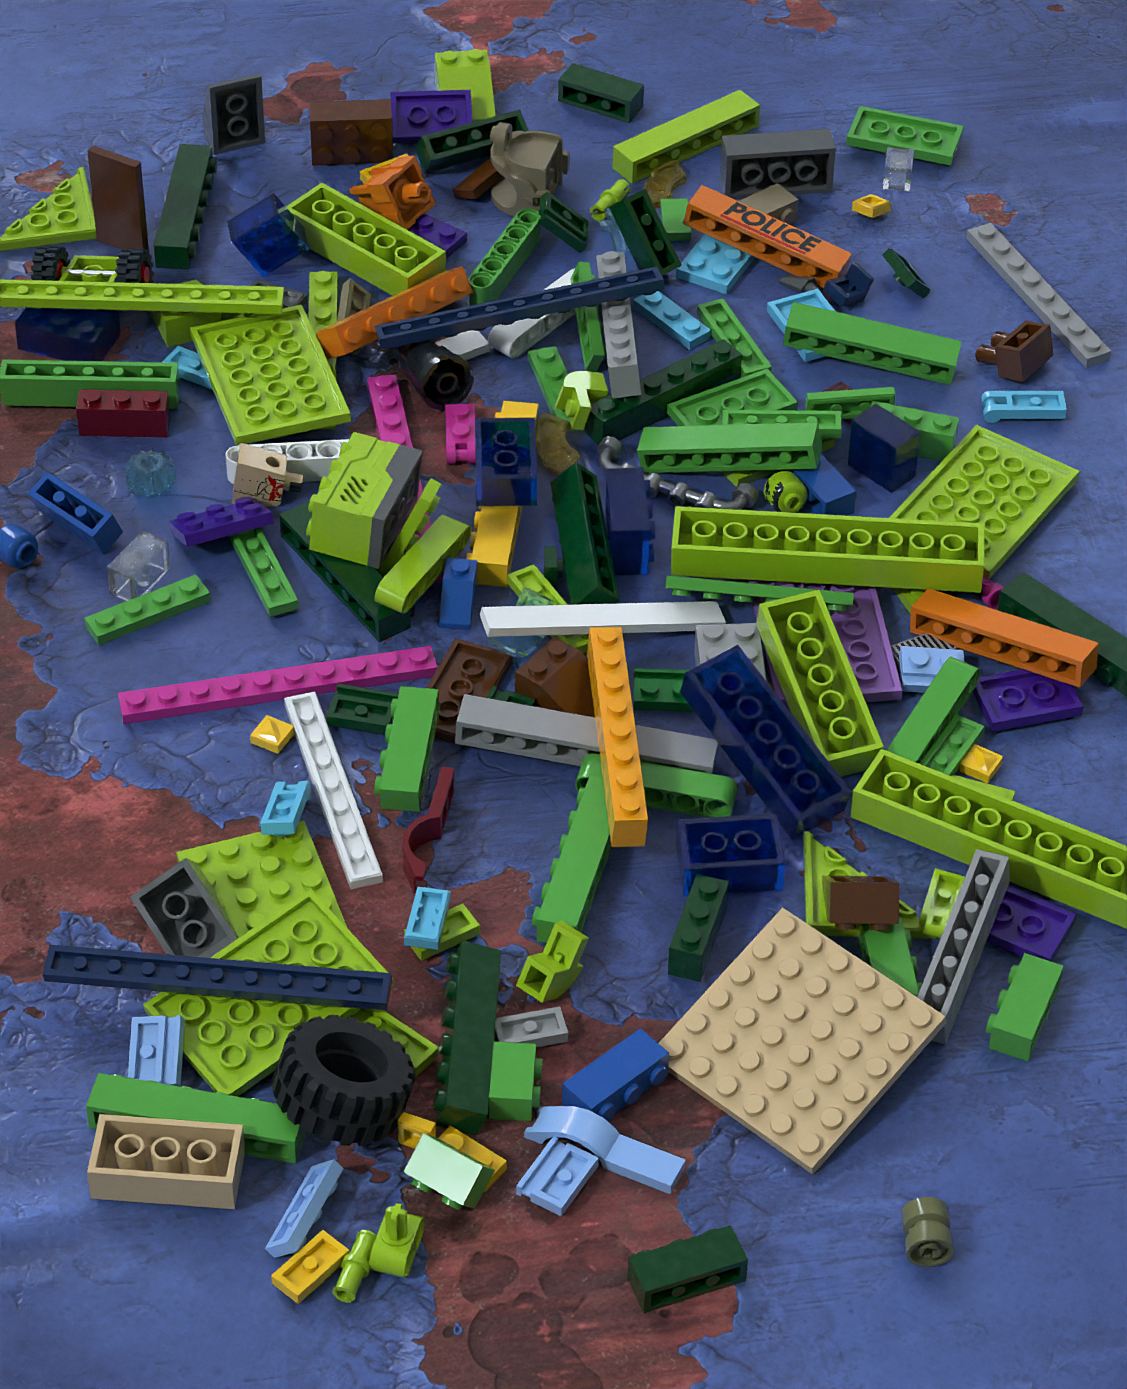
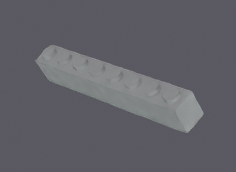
[596,251,641,399]
[455,694,719,774]

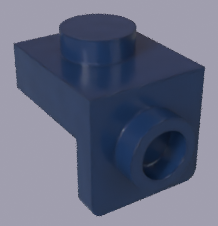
[823,263,874,306]

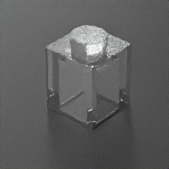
[883,147,914,191]

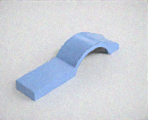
[524,1106,686,1195]

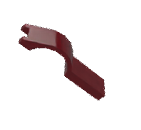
[402,767,455,896]

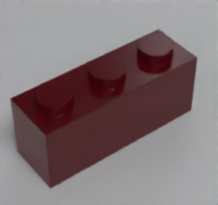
[76,389,170,438]

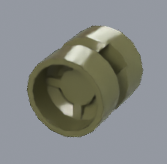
[901,1197,954,1267]

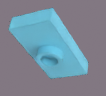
[404,887,451,950]

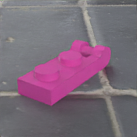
[445,404,477,464]

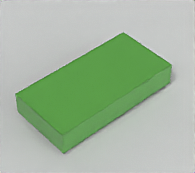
[660,198,692,241]

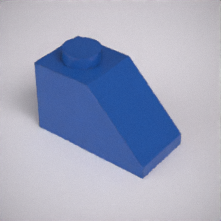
[439,558,478,630]

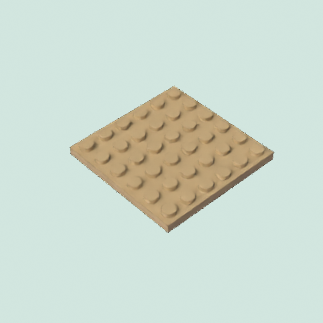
[658,907,946,1175]

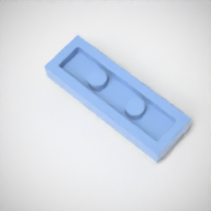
[265,1159,344,1258]

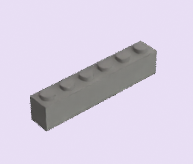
[917,849,1010,1045]

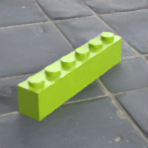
[612,90,760,184]

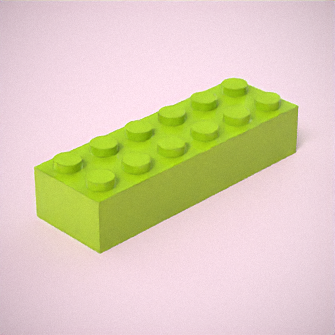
[284,183,446,296]
[756,590,884,782]

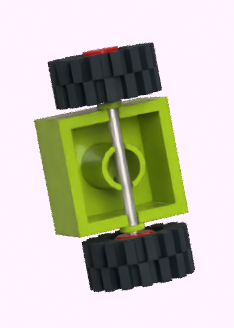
[31,246,154,317]

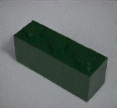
[558,63,644,123]
[609,189,682,275]
[668,874,729,982]
[627,1225,748,1313]

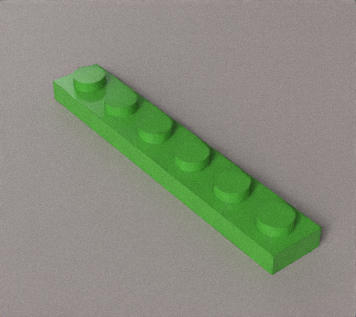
[666,575,854,611]

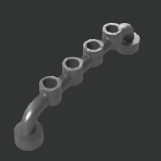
[597,436,759,510]

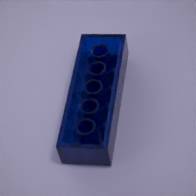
[680,645,852,840]

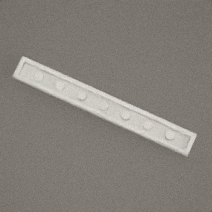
[480,601,726,637]
[284,691,383,890]

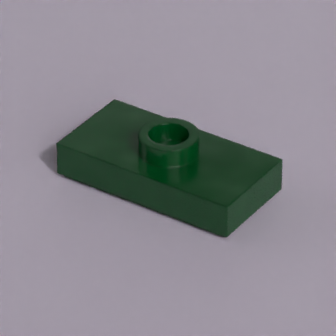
[882,248,931,299]

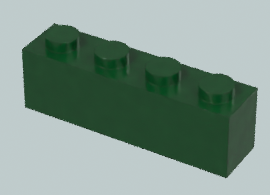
[415,110,529,174]

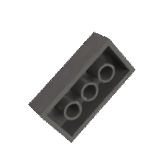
[719,129,836,199]

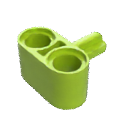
[369,1203,425,1278]

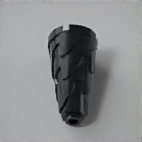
[394,340,474,410]

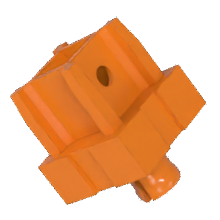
[349,156,436,230]

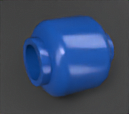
[0,524,38,569]

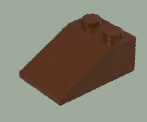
[515,637,595,718]
[822,875,899,930]

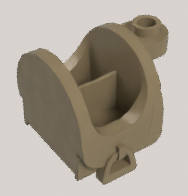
[490,122,570,216]

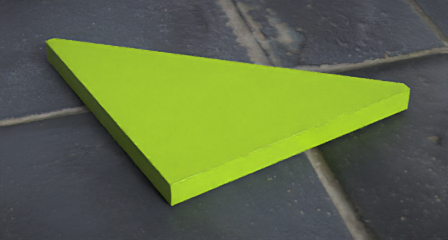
[0,167,97,251]
[803,831,936,939]

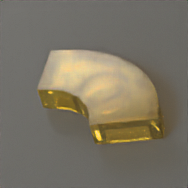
[643,160,687,209]
[535,412,580,476]

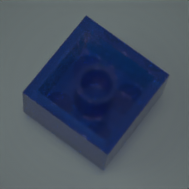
[227,193,309,277]
[848,404,921,493]

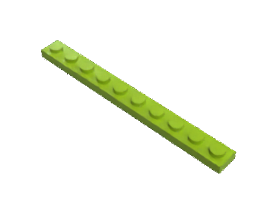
[0,279,284,315]

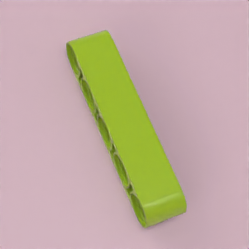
[374,514,472,614]

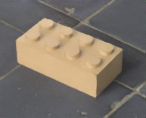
[87,1114,245,1209]

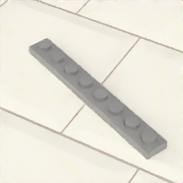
[966,223,1112,368]

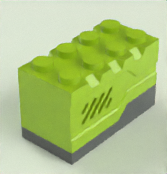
[306,432,423,569]

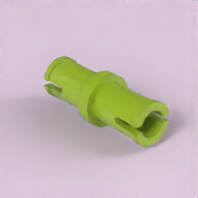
[590,179,631,221]
[332,1230,377,1303]

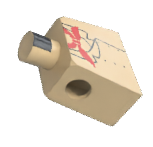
[232,443,303,506]

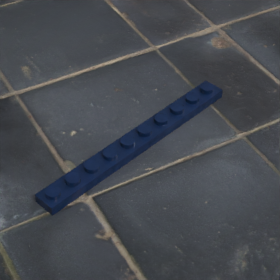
[375,266,665,350]
[42,945,392,1011]

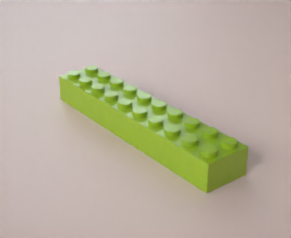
[671,506,984,593]
[850,749,1127,929]

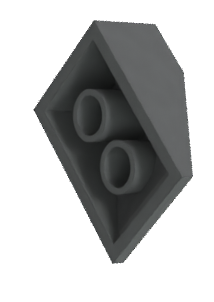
[202,73,265,155]
[130,858,239,958]

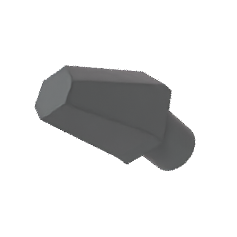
[779,275,822,293]

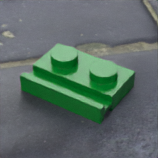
[633,668,698,712]

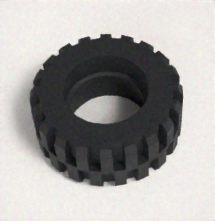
[272,1015,416,1146]

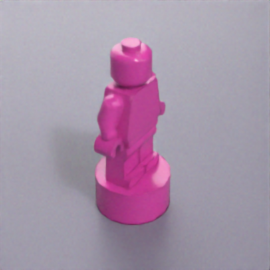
[981,576,1004,610]

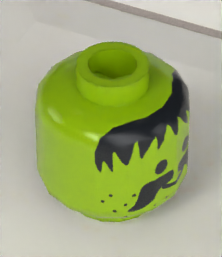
[764,471,808,513]

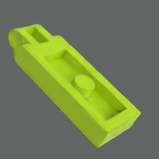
[919,868,965,938]

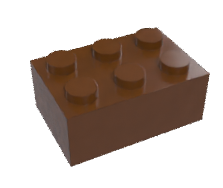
[309,99,393,166]

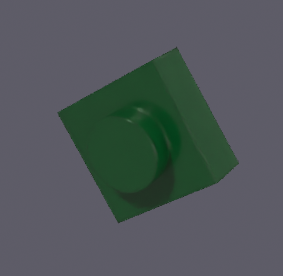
[544,546,563,590]

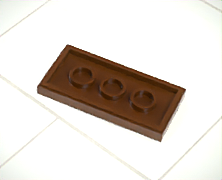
[88,146,149,250]
[426,638,513,747]

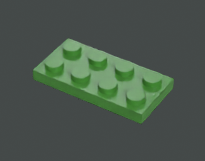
[846,106,964,165]
[667,368,798,426]

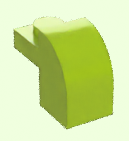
[555,371,608,430]
[516,921,589,1003]

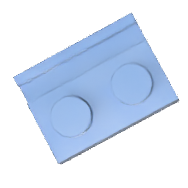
[899,646,964,693]
[128,1015,185,1087]
[516,1136,598,1217]

